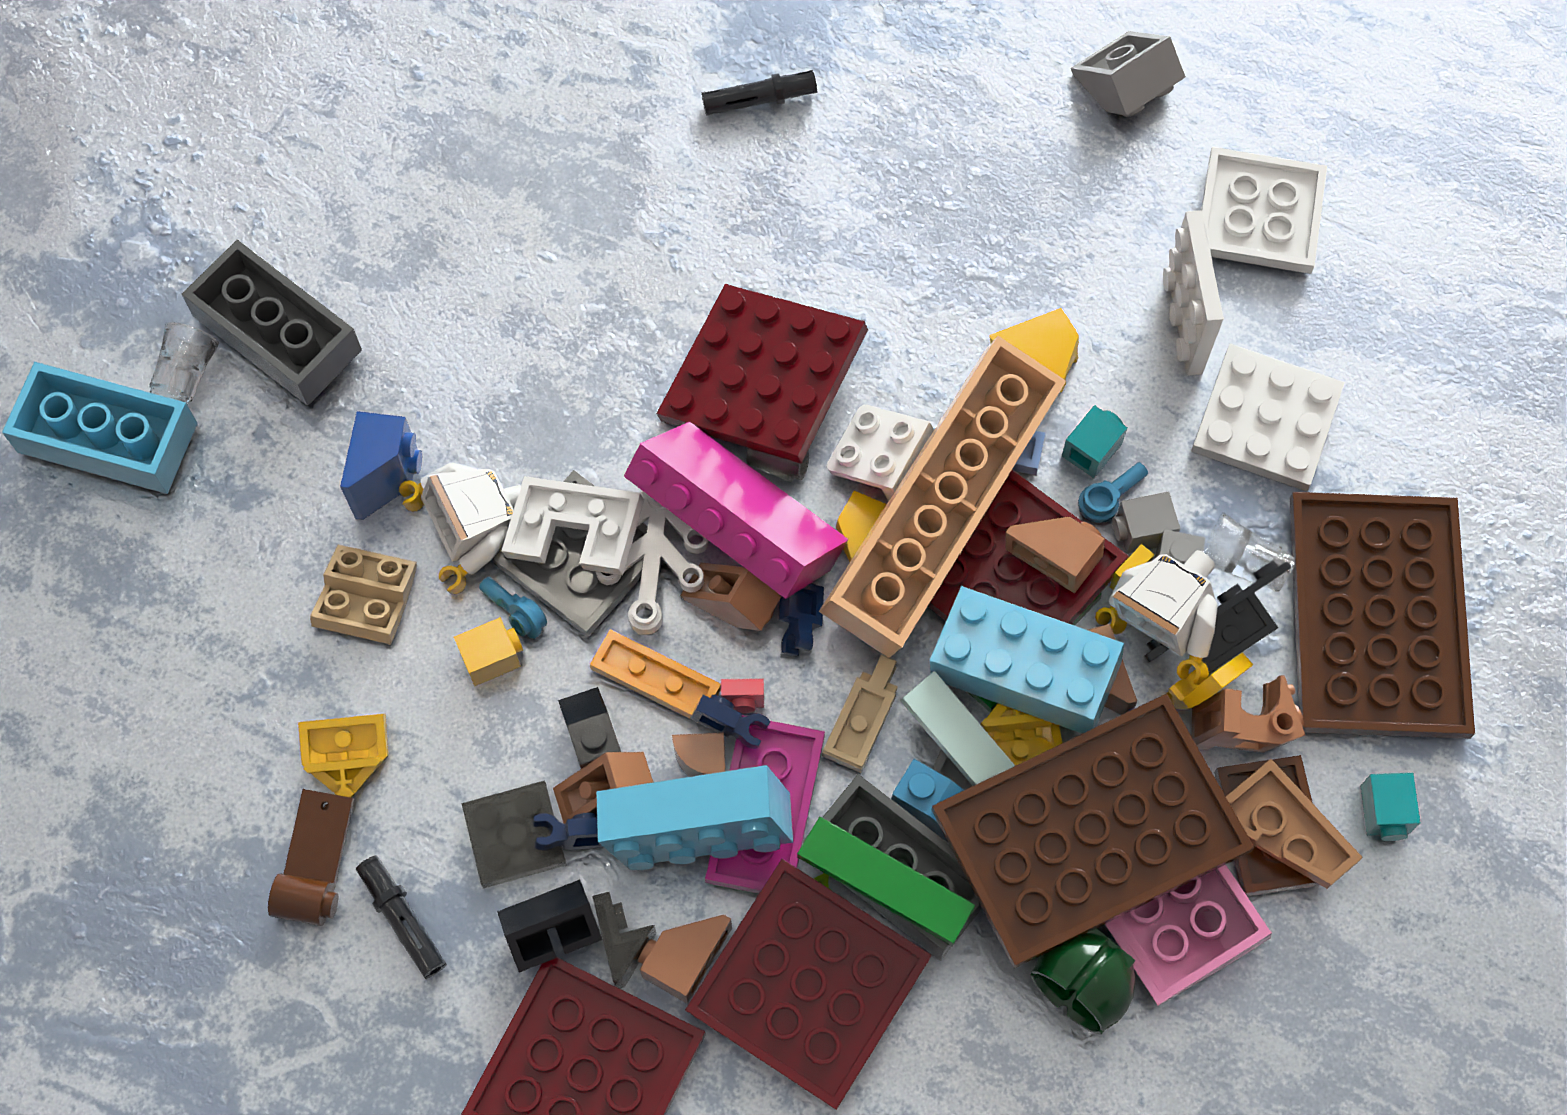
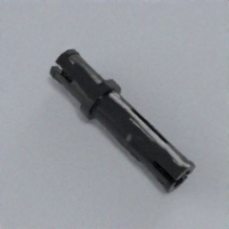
[701,70,818,116]
[356,855,447,979]

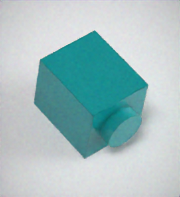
[1062,405,1128,479]
[1360,773,1421,841]

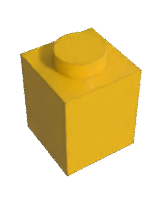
[454,617,523,687]

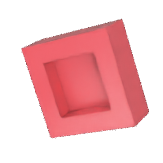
[721,679,764,714]

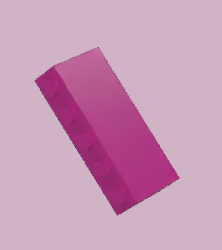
[624,422,849,599]

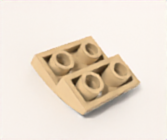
[310,544,417,644]

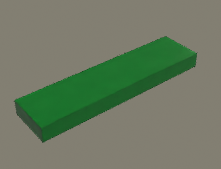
[797,816,975,947]

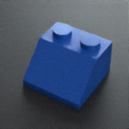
[340,411,423,520]

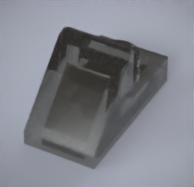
[592,892,656,989]

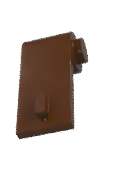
[268,789,354,926]

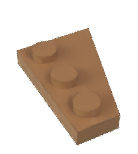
[1226,759,1363,889]

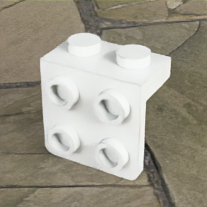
[827,405,934,501]

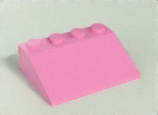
[1105,865,1272,1006]

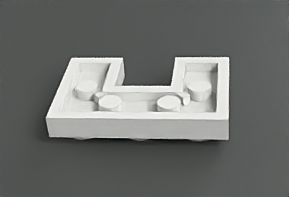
[501,476,644,576]

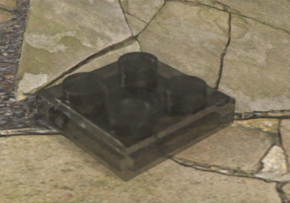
[461,780,567,889]

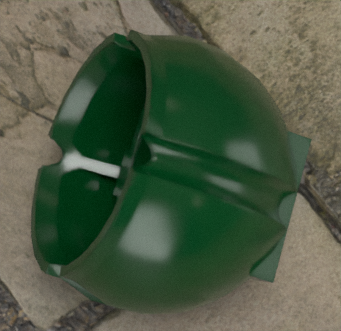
[1030,928,1136,1035]

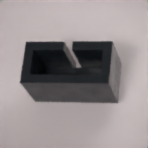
[497,879,603,973]

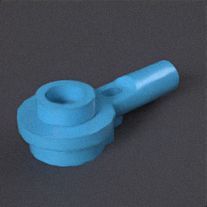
[1078,462,1148,523]
[479,577,547,639]

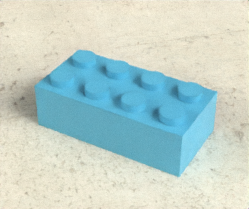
[2,361,198,494]
[929,586,1124,734]
[596,765,793,870]

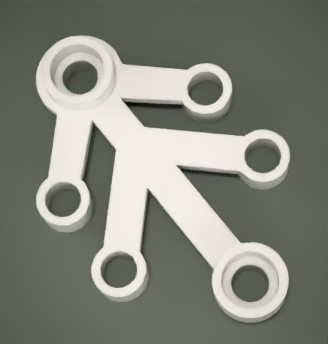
[596,490,709,635]

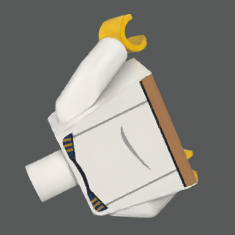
[399,463,521,594]
[1095,550,1217,685]

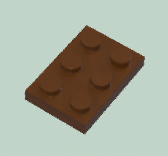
[1214,755,1320,896]

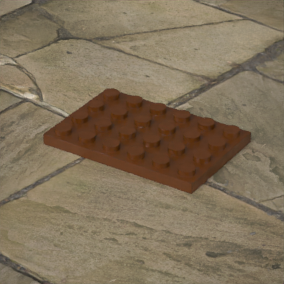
[1290,492,1475,739]
[932,693,1255,969]

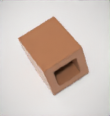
[672,733,726,777]

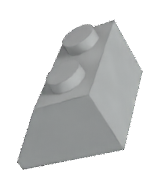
[1070,31,1186,117]

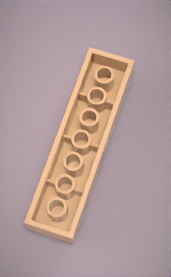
[819,336,1066,658]

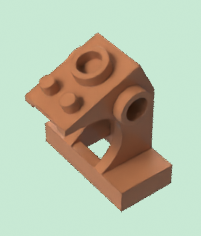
[1191,675,1305,753]

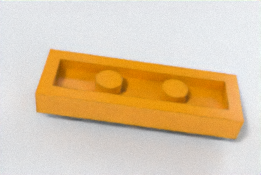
[590,629,721,719]

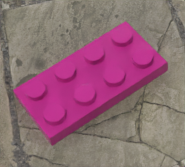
[705,715,825,894]

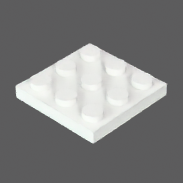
[1201,147,1327,274]
[1163,210,1224,376]
[1191,344,1345,491]

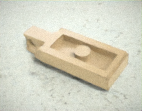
[822,654,898,773]

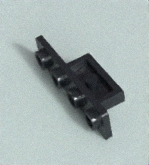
[1143,560,1292,674]

